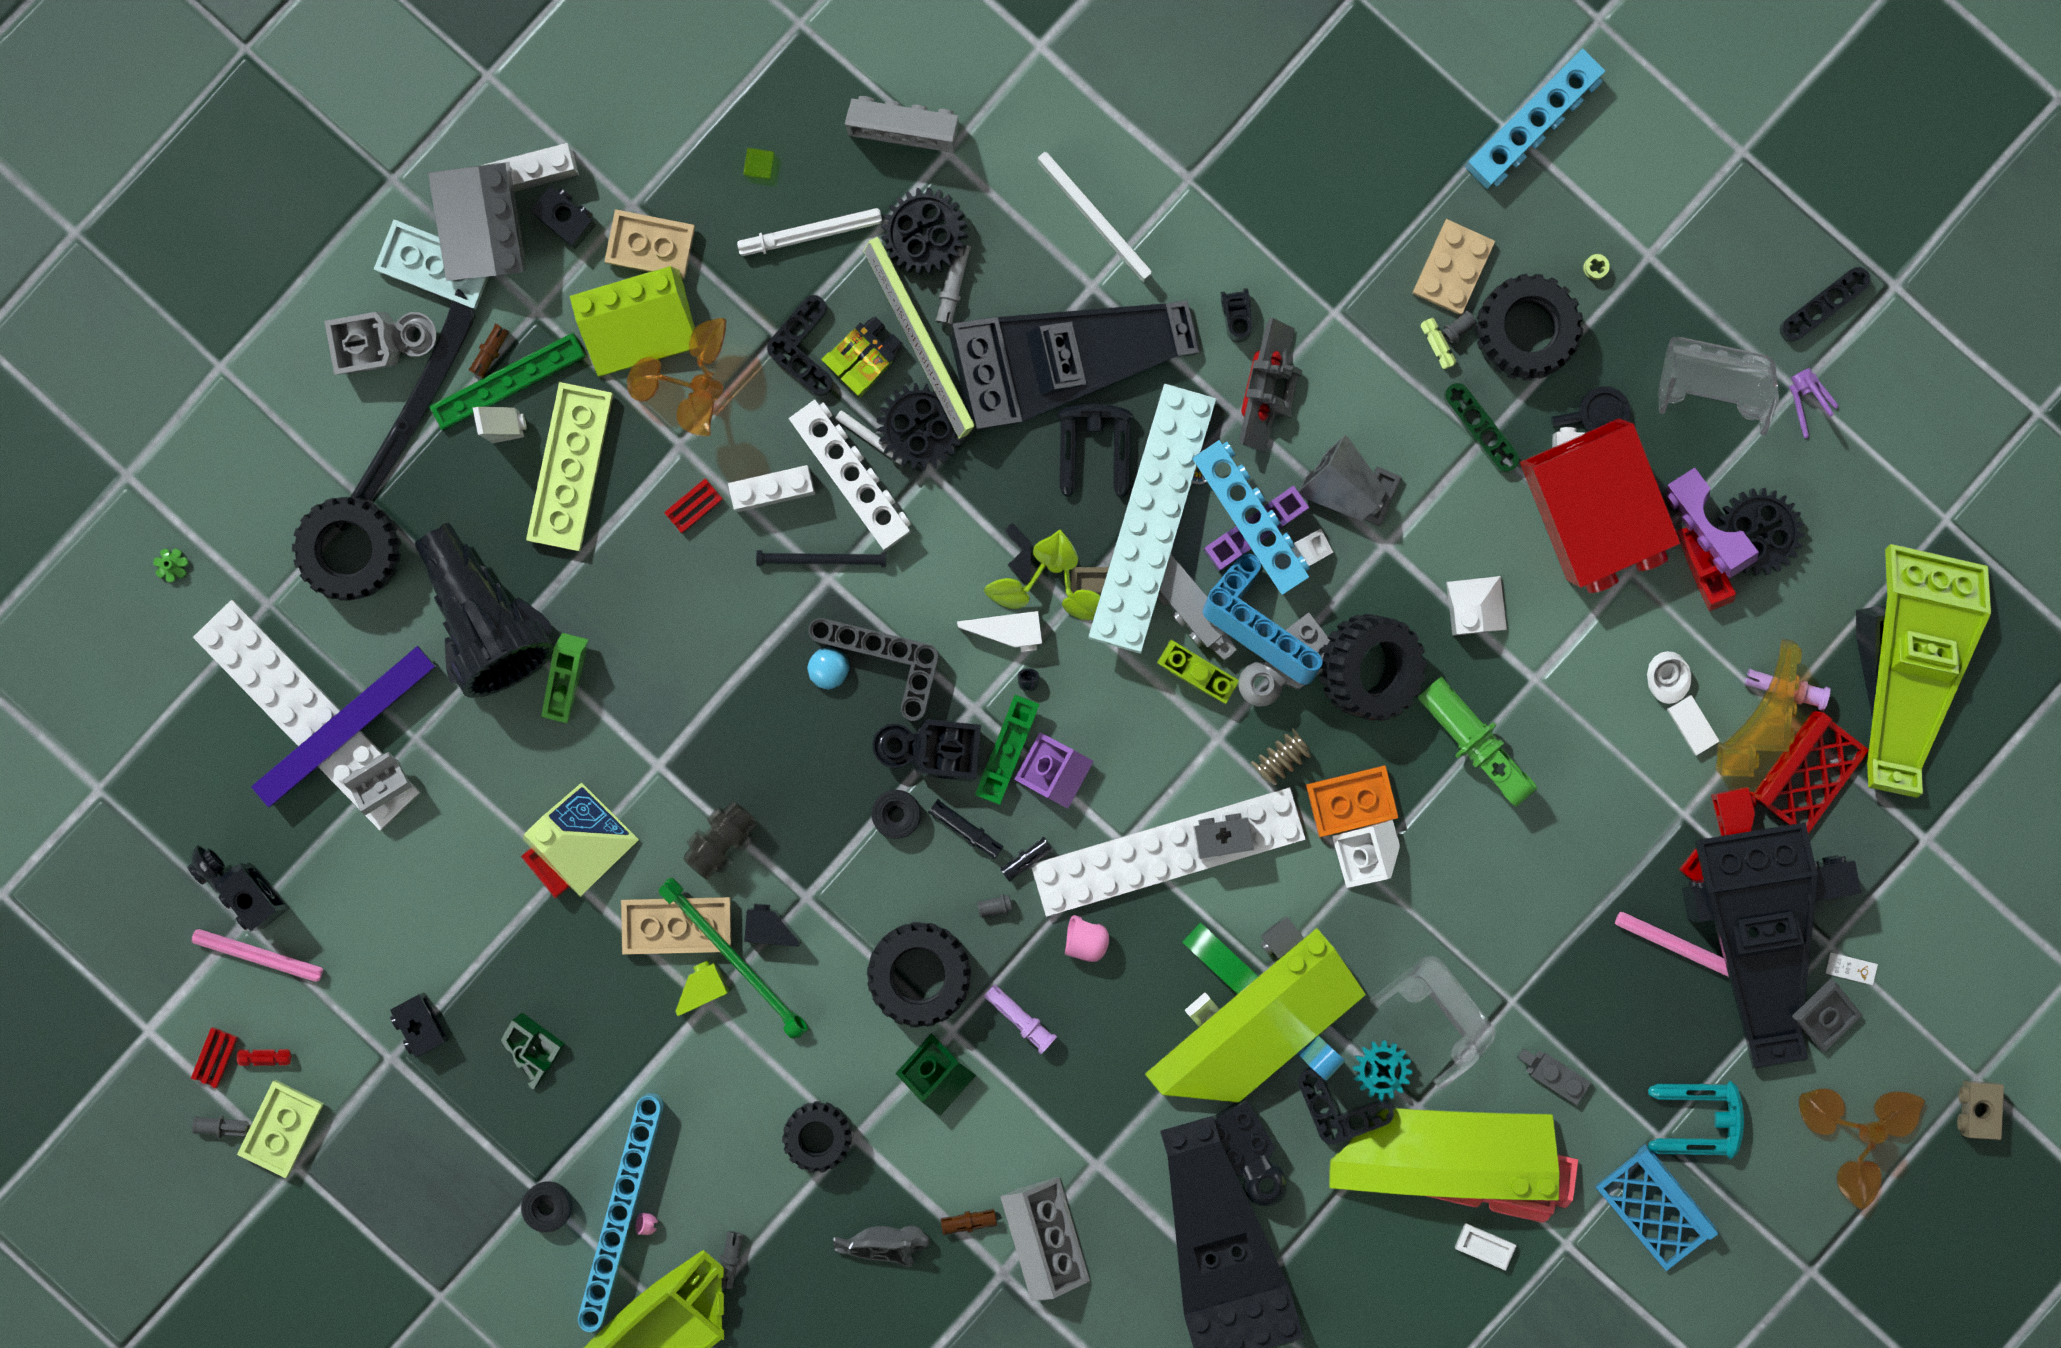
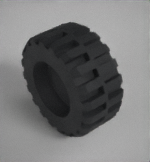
[1475,274,1583,381]
[292,497,401,601]
[1319,614,1427,721]
[867,922,971,1028]

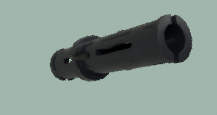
[928,799,1004,860]

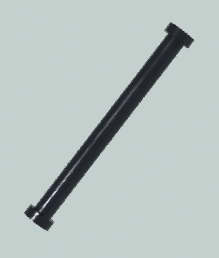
[756,550,887,568]

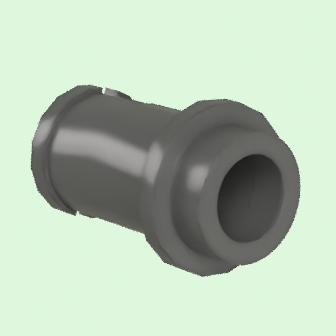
[1442,311,1477,344]
[977,894,1013,918]

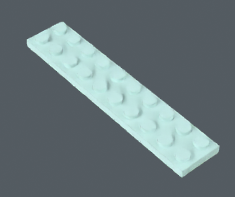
[1088,384,1216,654]

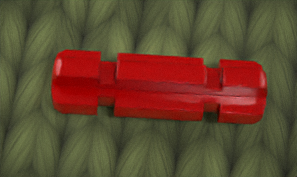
[237,1049,292,1066]

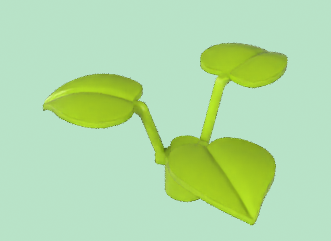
[984,530,1100,620]

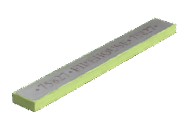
[863,237,974,439]

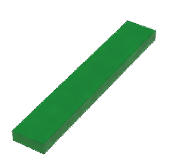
[429,333,586,431]

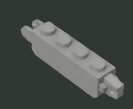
[1157,554,1237,660]

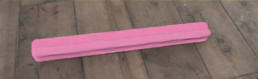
[1615,912,1729,977]
[192,929,323,982]

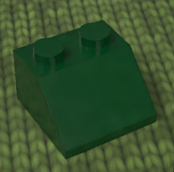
[895,1033,976,1116]

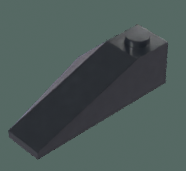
[1856,606,1914,719]

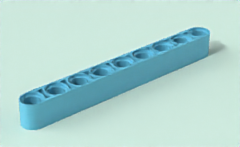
[578,1093,664,1332]

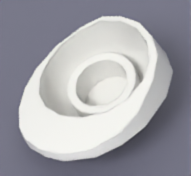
[1647,651,1691,704]

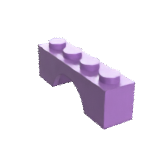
[1666,468,1759,578]
[1203,485,1309,572]

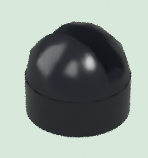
[1018,668,1039,692]

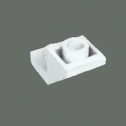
[1275,529,1333,569]

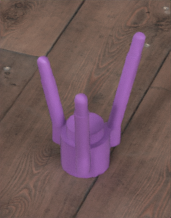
[1789,368,1839,439]

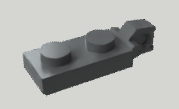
[1517,1048,1592,1105]

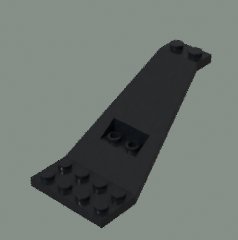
[1695,822,1818,1069]
[1160,1116,1304,1348]

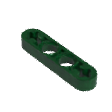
[1444,383,1519,473]

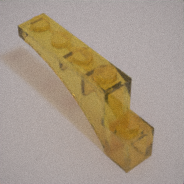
[1716,639,1802,777]

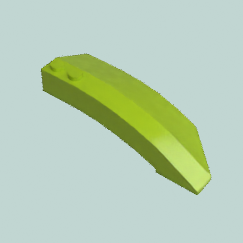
[1144,928,1366,1103]
[584,1250,724,1348]

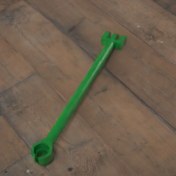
[659,878,808,1039]

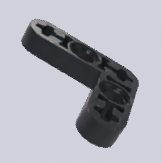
[767,295,833,396]
[1298,1068,1395,1144]

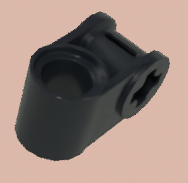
[1220,288,1252,342]

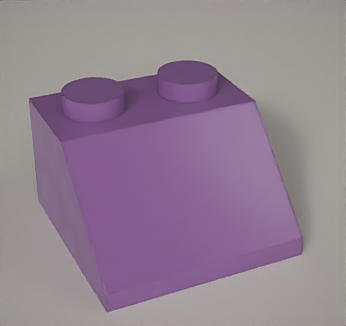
[1014,732,1094,809]

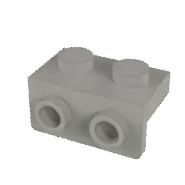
[343,752,412,815]

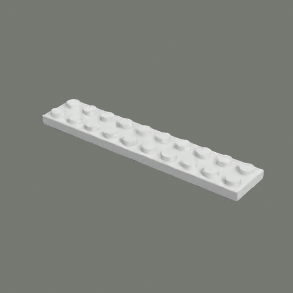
[193,600,421,830]
[1032,787,1305,917]

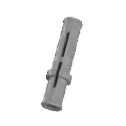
[935,244,971,326]

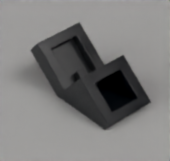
[1004,523,1031,586]

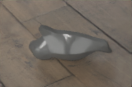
[833,1225,930,1267]

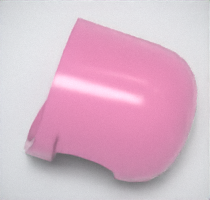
[1065,915,1109,962]

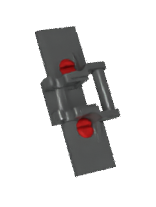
[1239,318,1302,453]

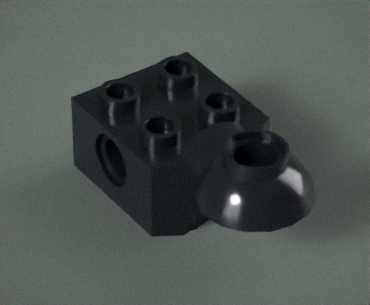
[872,719,981,782]
[187,845,289,932]
[1213,1098,1288,1206]

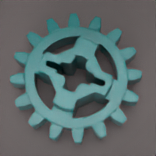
[1352,1040,1412,1100]

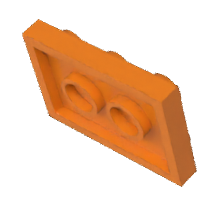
[1306,765,1398,837]

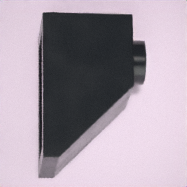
[744,903,801,947]

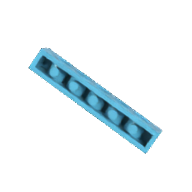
[1465,48,1605,189]
[1192,440,1311,595]

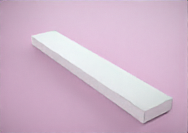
[1038,152,1152,283]

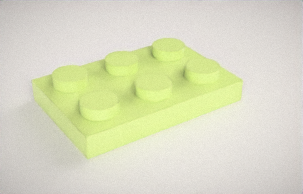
[237,1080,324,1178]

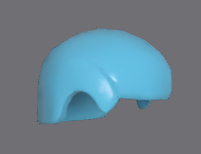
[807,646,850,690]

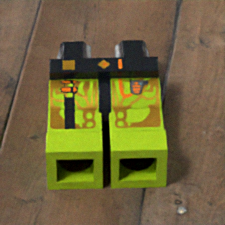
[821,316,903,398]

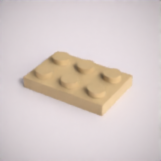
[604,209,695,279]
[1412,219,1495,316]

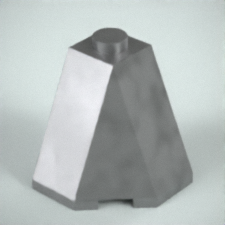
[1298,435,1386,521]

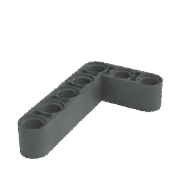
[809,618,939,721]

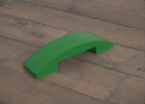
[975,694,1040,805]
[1182,922,1259,994]

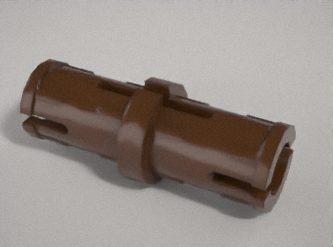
[468,323,510,378]
[941,1209,997,1235]

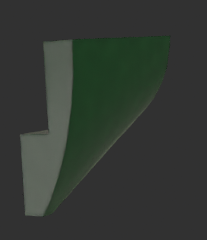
[501,1013,565,1090]

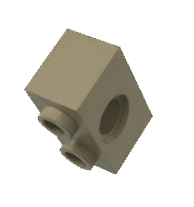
[1957,1080,2004,1140]

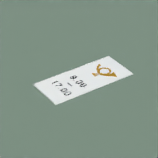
[1826,952,1878,985]

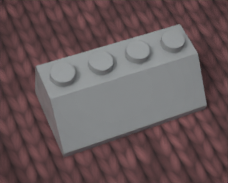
[845,96,959,153]
[1000,1177,1090,1301]

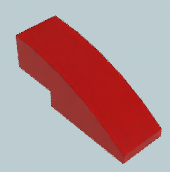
[1677,527,1736,612]

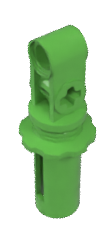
[1418,677,1538,807]

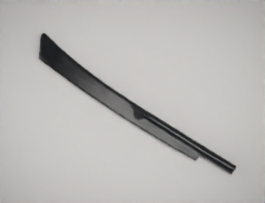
[335,289,476,531]

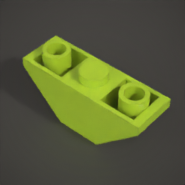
[1157,640,1239,704]

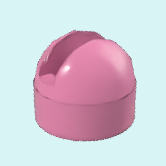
[635,1213,658,1235]

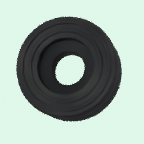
[872,790,921,839]
[521,1181,572,1233]

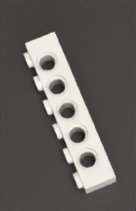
[788,400,911,551]

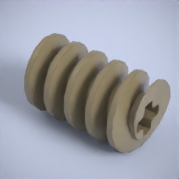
[1250,728,1311,786]

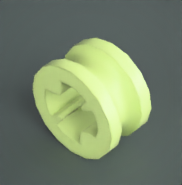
[1583,254,1610,280]

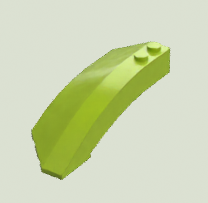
[1329,1108,1559,1200]

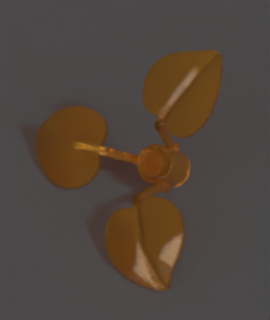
[627,318,726,436]
[1799,1089,1925,1209]

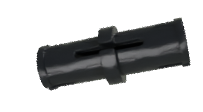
[1000,836,1054,882]

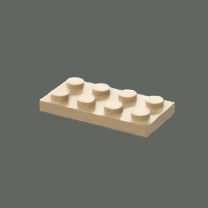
[621,897,732,954]

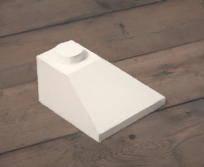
[1446,576,1507,636]
[1332,820,1400,888]

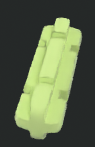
[1421,318,1456,369]

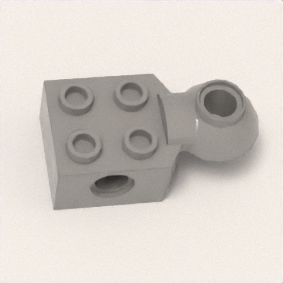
[324,312,436,375]
[1238,613,1330,706]

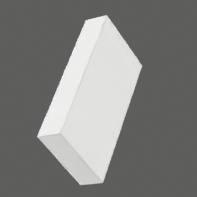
[1667,695,1719,755]
[1455,1223,1516,1271]

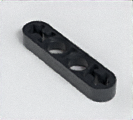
[1780,267,1871,342]

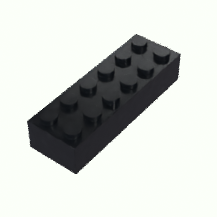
[1682,855,1861,922]

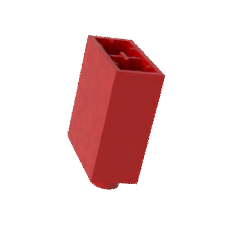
[1520,418,1680,593]

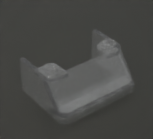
[1658,337,1779,436]
[1369,956,1496,1090]

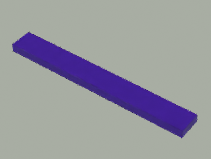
[251,646,436,807]

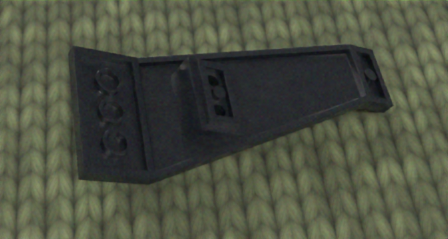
[947,300,1200,431]

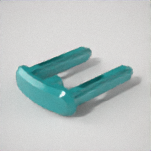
[1648,1080,1744,1159]

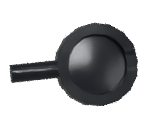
[1551,386,1631,432]

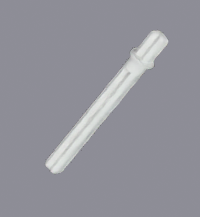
[737,208,882,256]

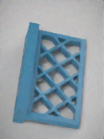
[1596,1144,1718,1271]

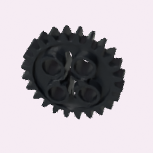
[881,187,968,276]
[876,383,960,471]
[1715,488,1805,576]

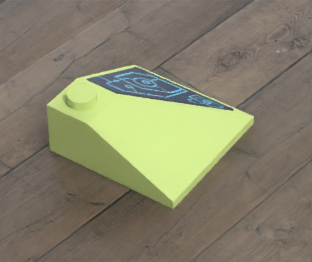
[523,783,639,897]

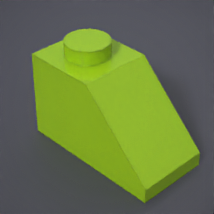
[675,960,730,1016]

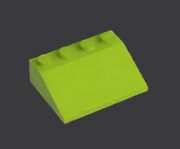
[570,266,700,377]

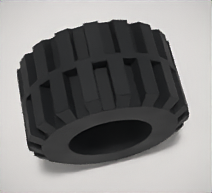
[782,1101,852,1173]

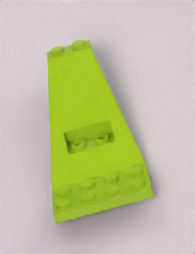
[1867,544,1991,798]

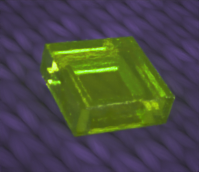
[743,148,775,180]

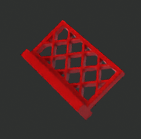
[1754,710,1869,834]

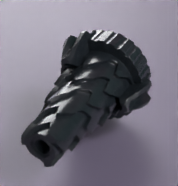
[415,523,554,698]

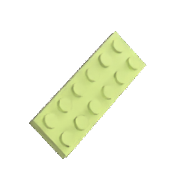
[526,382,613,552]

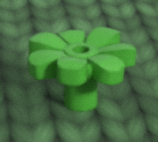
[153,548,189,582]

